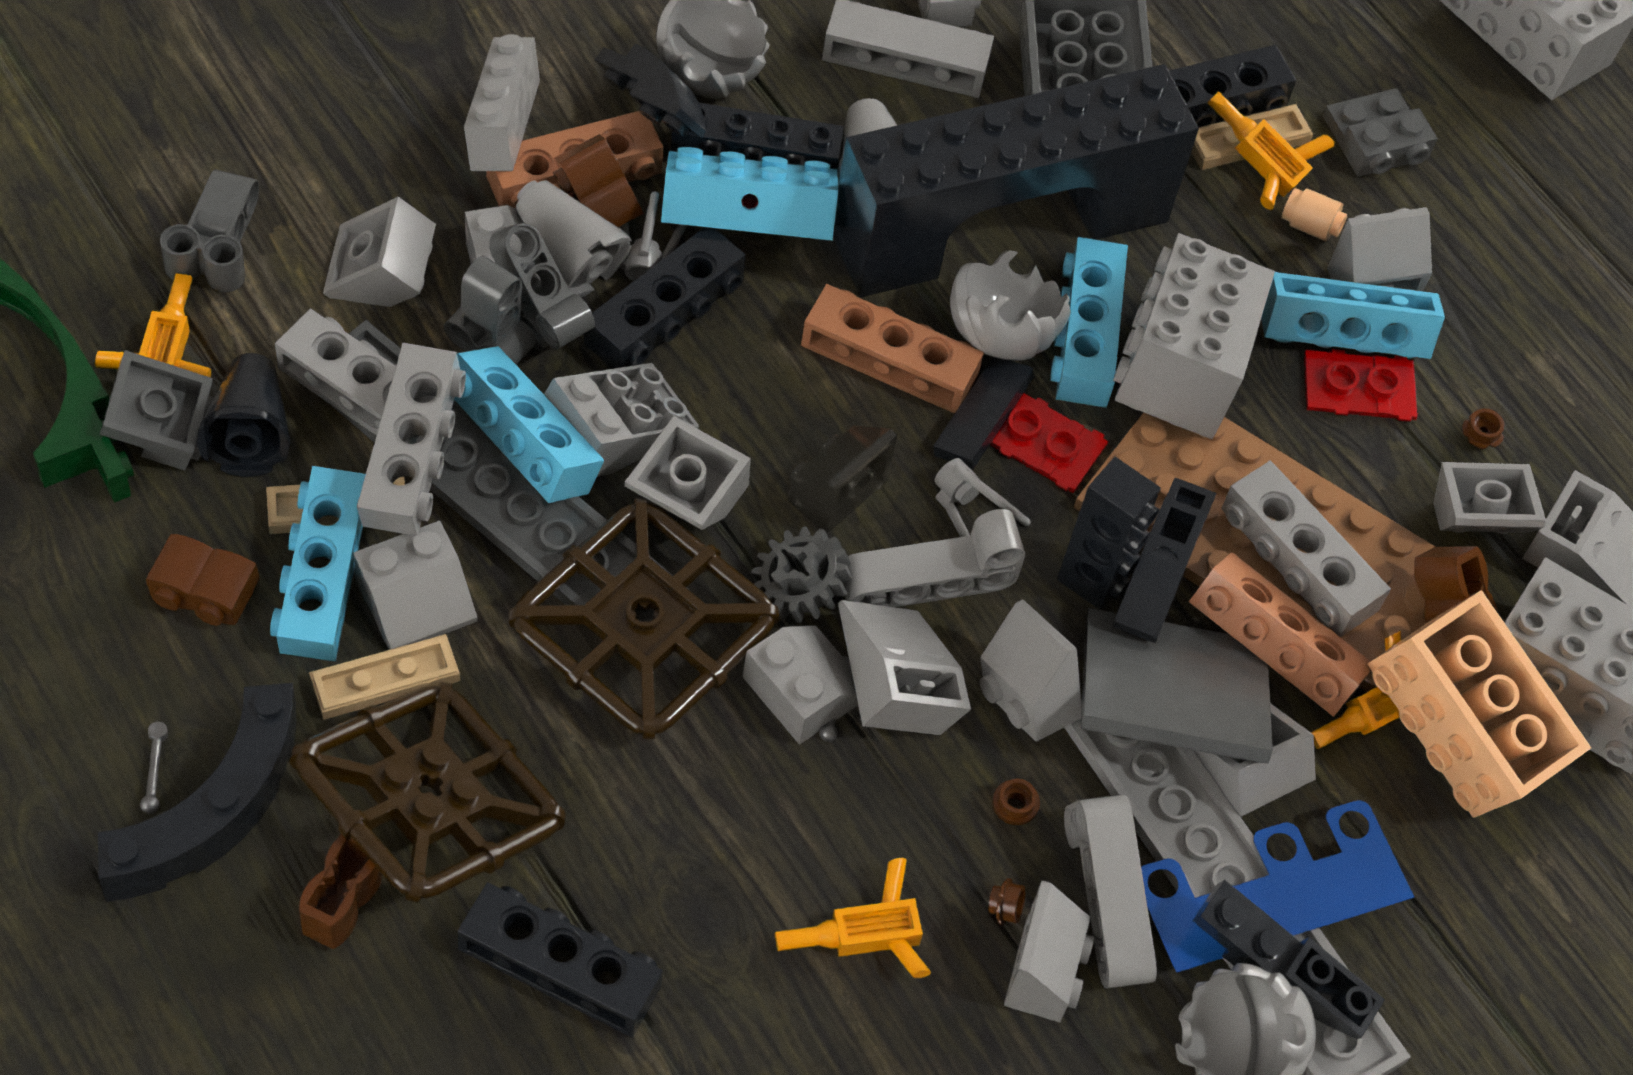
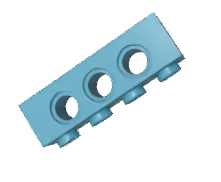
[1050,237,1128,408]
[1261,272,1445,359]
[454,346,604,503]
[270,466,366,662]

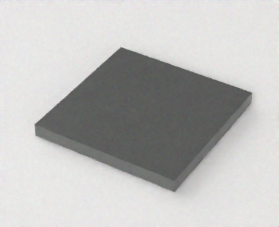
[1081,608,1273,764]

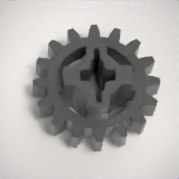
[751,527,852,623]

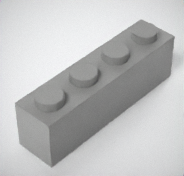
[822,0,994,98]
[464,34,540,171]

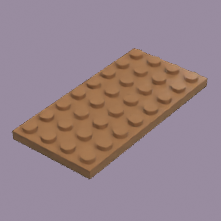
[1074,412,1435,692]

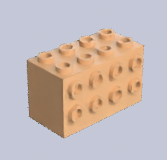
[1367,590,1591,818]

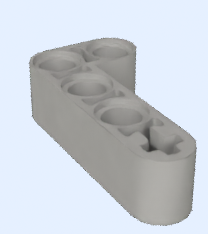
[842,509,1025,607]
[1064,795,1157,989]

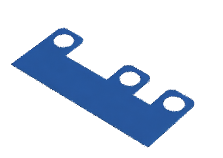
[1141,800,1414,973]

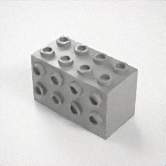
[1440,0,1633,100]
[1113,233,1275,440]
[1504,557,1633,774]

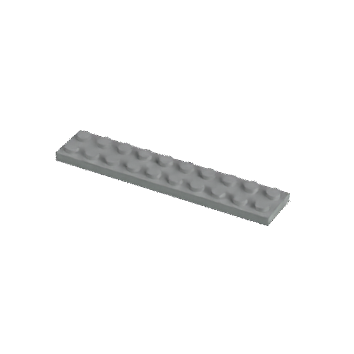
[1064,700,1410,1075]

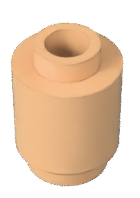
[1282,188,1347,241]

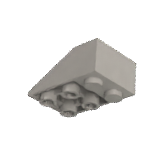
[544,363,699,477]
[1522,470,1633,608]
[838,600,971,735]

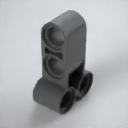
[160,169,259,293]
[489,223,595,351]
[443,255,537,365]

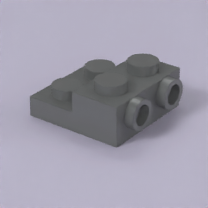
[1323,88,1438,177]
[99,350,214,470]

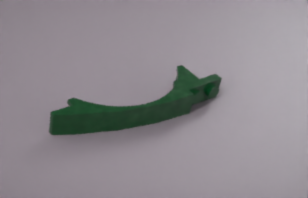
[0,258,134,503]

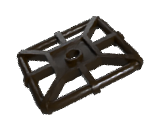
[509,499,779,739]
[290,681,566,903]

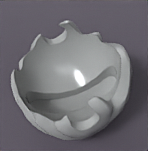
[656,0,770,99]
[950,250,1071,361]
[1175,963,1316,1075]

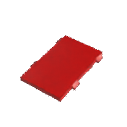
[1304,349,1418,422]
[990,393,1109,493]

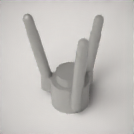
[619,191,688,281]
[934,458,1031,537]

